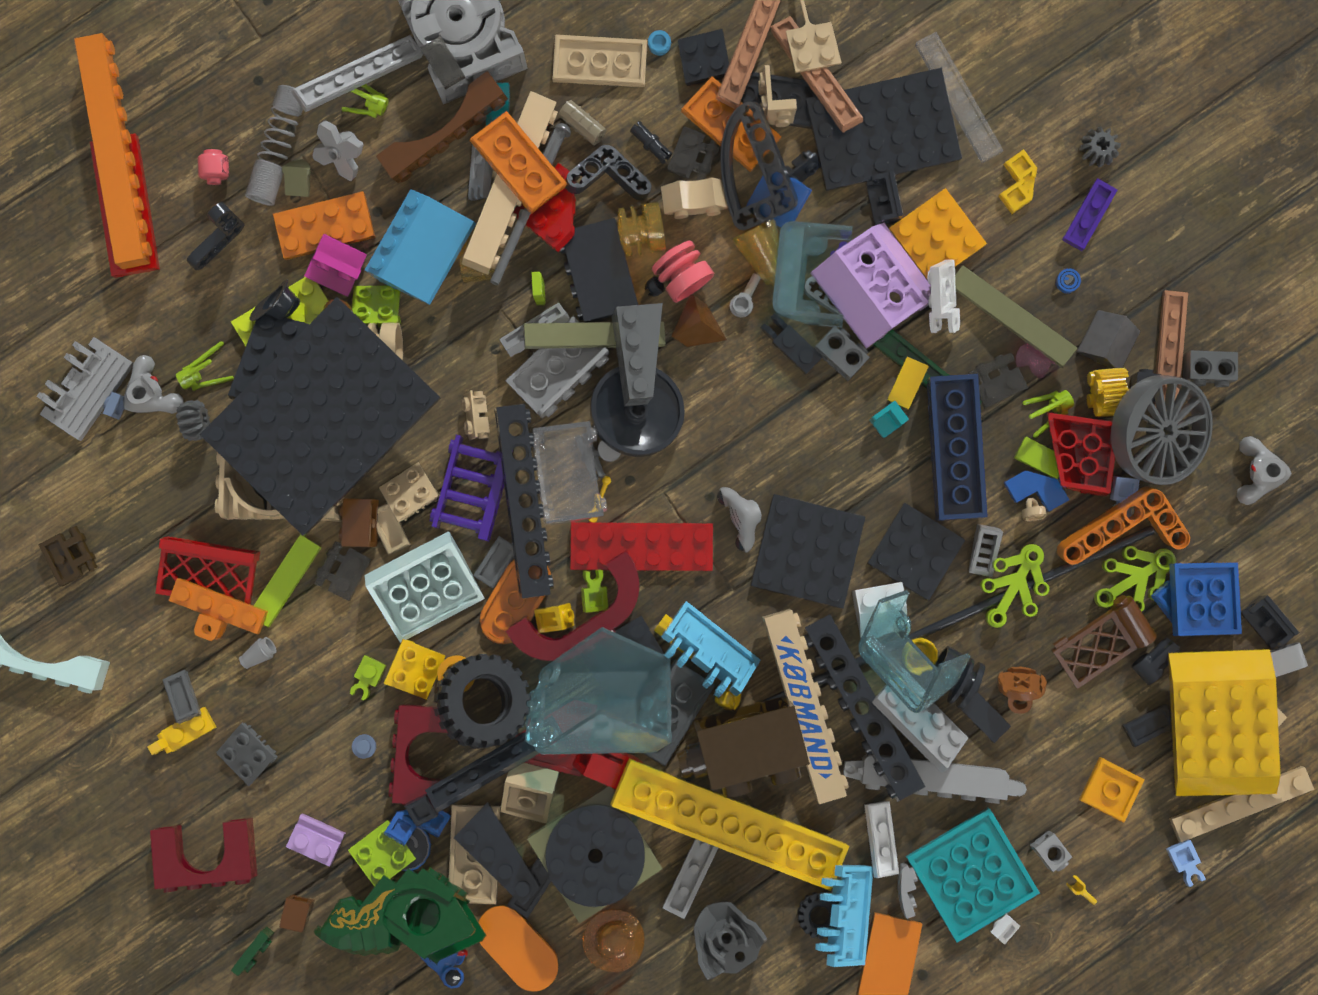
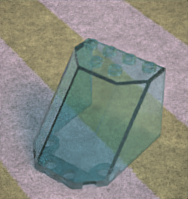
[525,627,672,754]

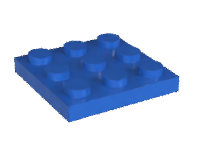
[1169,563,1242,636]

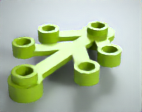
[980,544,1049,628]
[1094,546,1176,612]

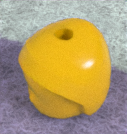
[715,685,741,711]

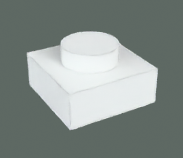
[991,914,1020,944]

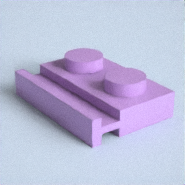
[286,814,346,867]

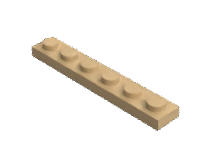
[1169,766,1314,842]

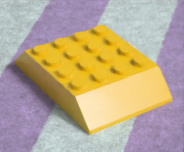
[1168,649,1280,796]

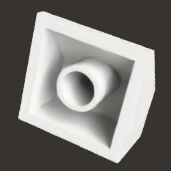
[852,582,908,638]

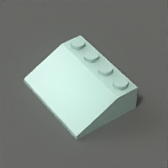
[364,531,485,643]

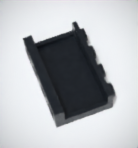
[560,218,638,323]

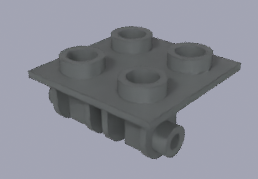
[216,722,278,786]

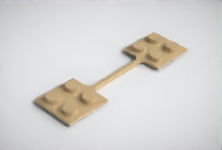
[786,0,841,73]

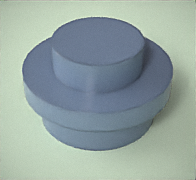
[352,734,376,759]

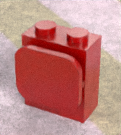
[572,741,644,789]

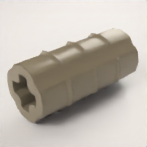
[558,100,607,145]

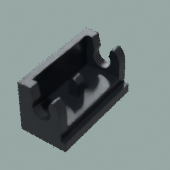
[866,171,903,226]
[1241,595,1300,649]

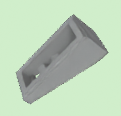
[968,524,1003,577]

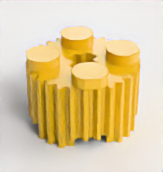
[1087,368,1129,417]

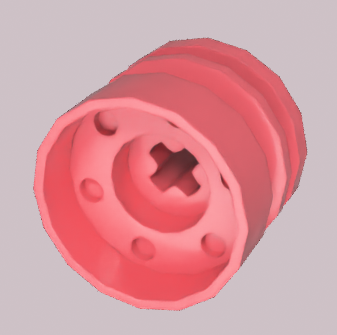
[652,240,715,303]

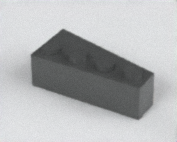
[612,303,663,406]

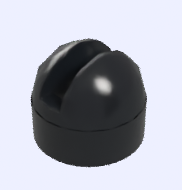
[644,276,665,297]

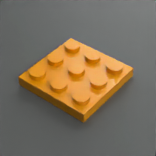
[889,188,987,285]

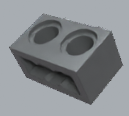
[814,326,870,381]
[1183,350,1238,387]

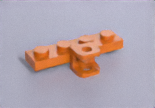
[169,578,268,641]

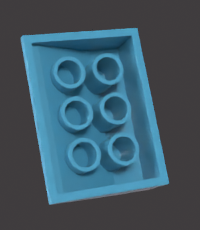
[365,189,476,305]

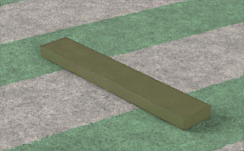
[955,266,1078,368]
[523,322,666,349]

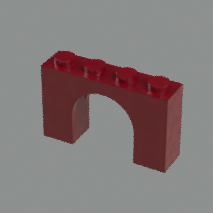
[389,705,453,807]
[150,818,258,892]

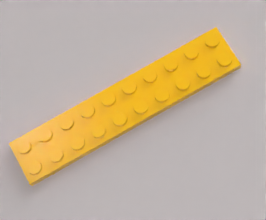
[610,758,849,891]

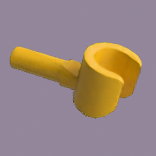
[1066,875,1097,905]

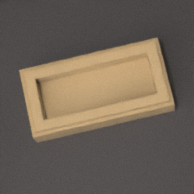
[377,503,411,555]

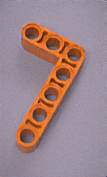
[1057,486,1190,565]

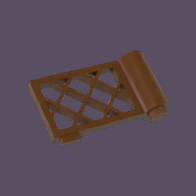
[1051,595,1157,689]

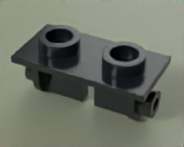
[786,150,820,183]

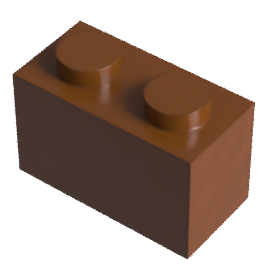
[339,498,379,547]

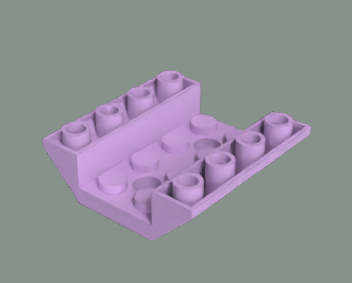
[811,223,931,348]

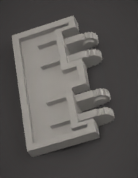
[37,337,133,441]

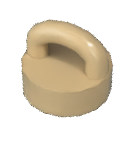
[1021,498,1047,521]

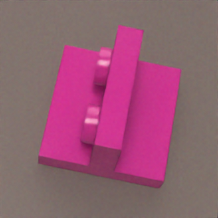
[304,234,367,297]

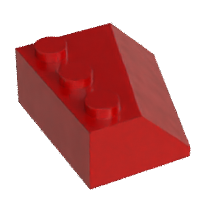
[1047,412,1115,497]

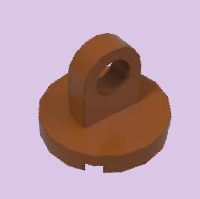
[997,667,1047,714]

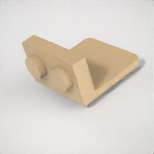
[758,65,797,127]

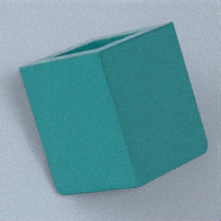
[869,401,909,438]

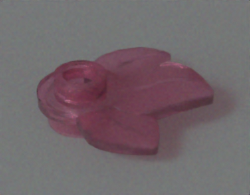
[1016,343,1056,378]

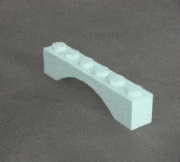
[0,635,110,693]

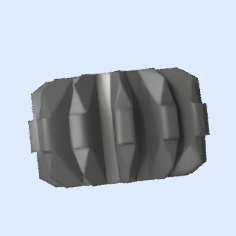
[1079,126,1121,168]
[176,400,210,441]

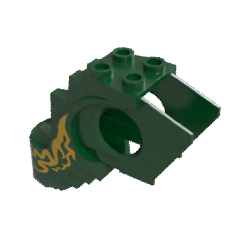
[313,867,487,964]

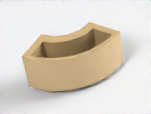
[661,178,728,219]

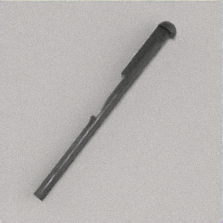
[490,123,571,285]

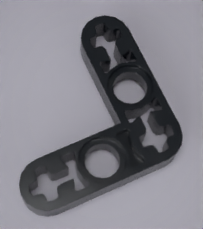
[565,145,652,200]
[187,202,245,271]

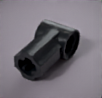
[1131,638,1182,685]

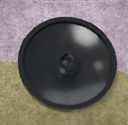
[590,367,685,457]

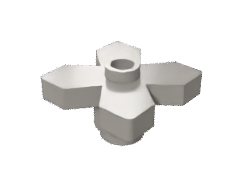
[313,120,363,181]

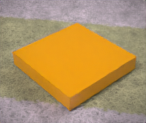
[1079,757,1145,823]

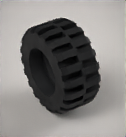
[433,654,531,749]

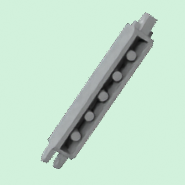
[843,754,1027,804]

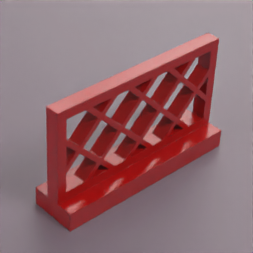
[155,536,261,605]

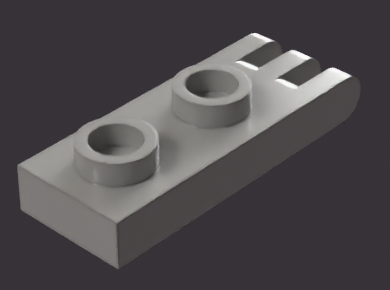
[468,144,493,201]

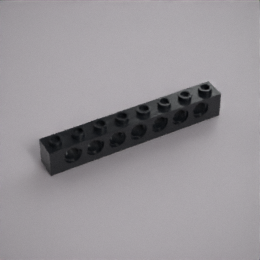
[494,404,554,599]
[803,615,926,802]

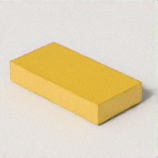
[887,356,929,409]

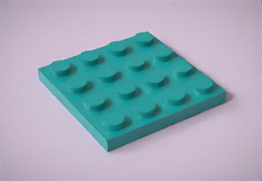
[906,808,1040,943]

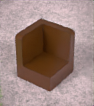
[279,895,315,932]

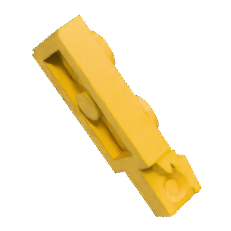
[148,707,217,755]

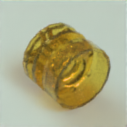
[617,202,666,258]

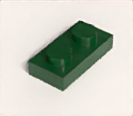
[230,927,274,976]

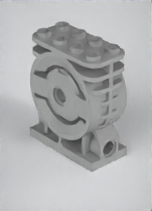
[398,0,528,104]

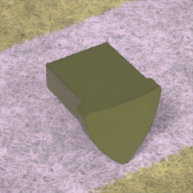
[282,159,311,197]

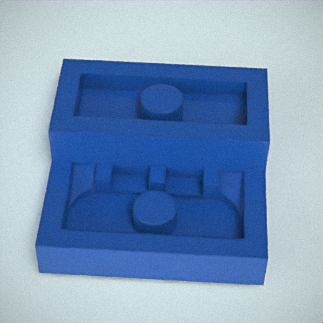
[746,172,812,231]

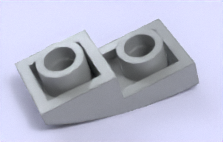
[898,862,918,919]

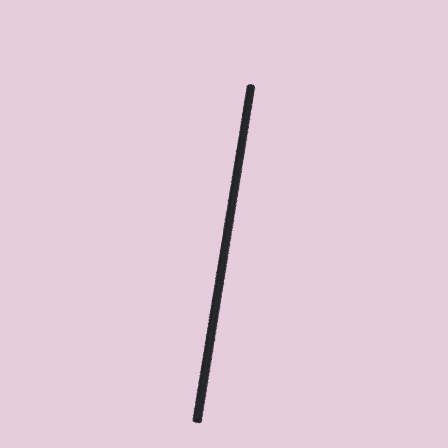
[760,525,1155,702]

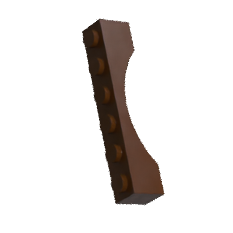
[376,71,508,183]

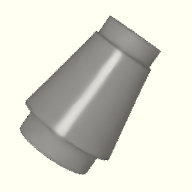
[239,637,276,669]

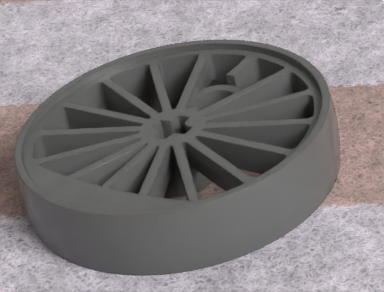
[1111,375,1213,485]

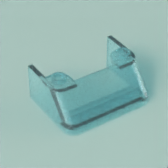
[773,221,853,327]
[859,590,971,713]

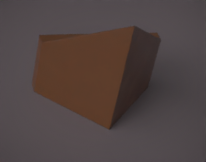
[671,295,727,347]

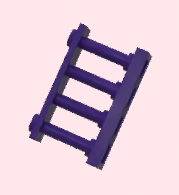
[430,435,513,542]

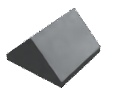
[1077,310,1140,369]

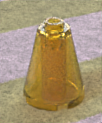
[732,219,787,287]

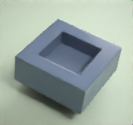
[103,392,124,420]

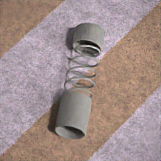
[245,85,303,205]

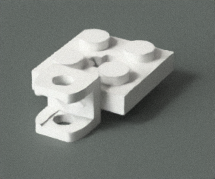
[927,260,960,333]

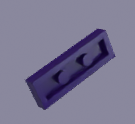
[1062,178,1118,251]

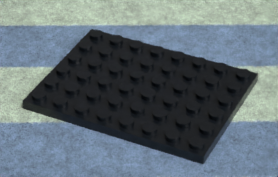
[199,297,441,536]

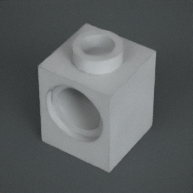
[1030,831,1072,872]

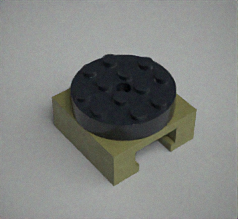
[527,785,663,924]

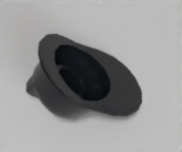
[249,279,300,321]

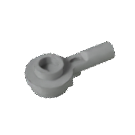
[730,273,761,318]

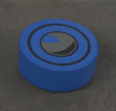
[1056,269,1081,293]

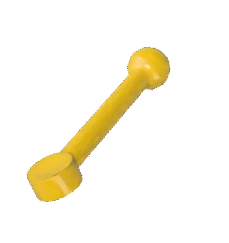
[588,476,611,523]

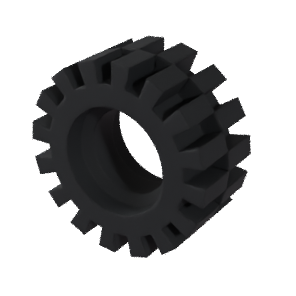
[797,892,838,939]

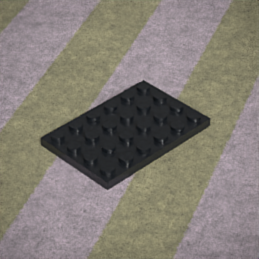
[805,67,962,191]

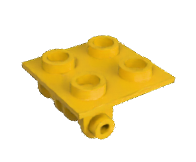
[384,639,445,700]

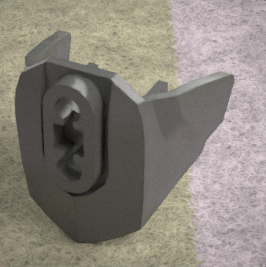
[694,902,767,980]

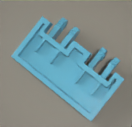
[661,601,760,698]
[815,865,873,967]

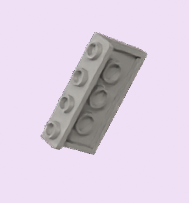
[506,316,609,419]
[872,669,968,773]

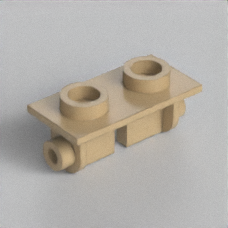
[462,390,490,441]

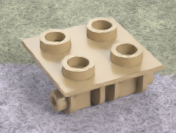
[379,462,440,522]

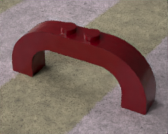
[505,550,639,661]

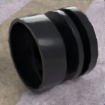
[925,646,985,710]

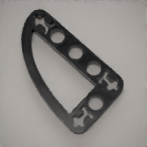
[721,101,798,230]

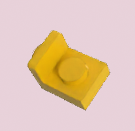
[534,603,574,633]

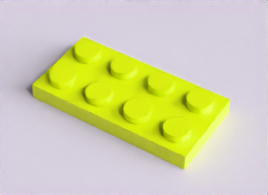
[231,277,329,346]

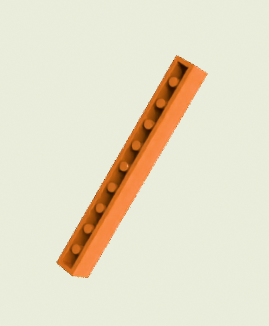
[74,33,152,269]

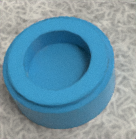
[648,30,671,56]

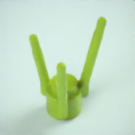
[342,84,389,118]
[176,341,234,391]
[1022,390,1074,438]

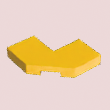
[998,149,1037,214]

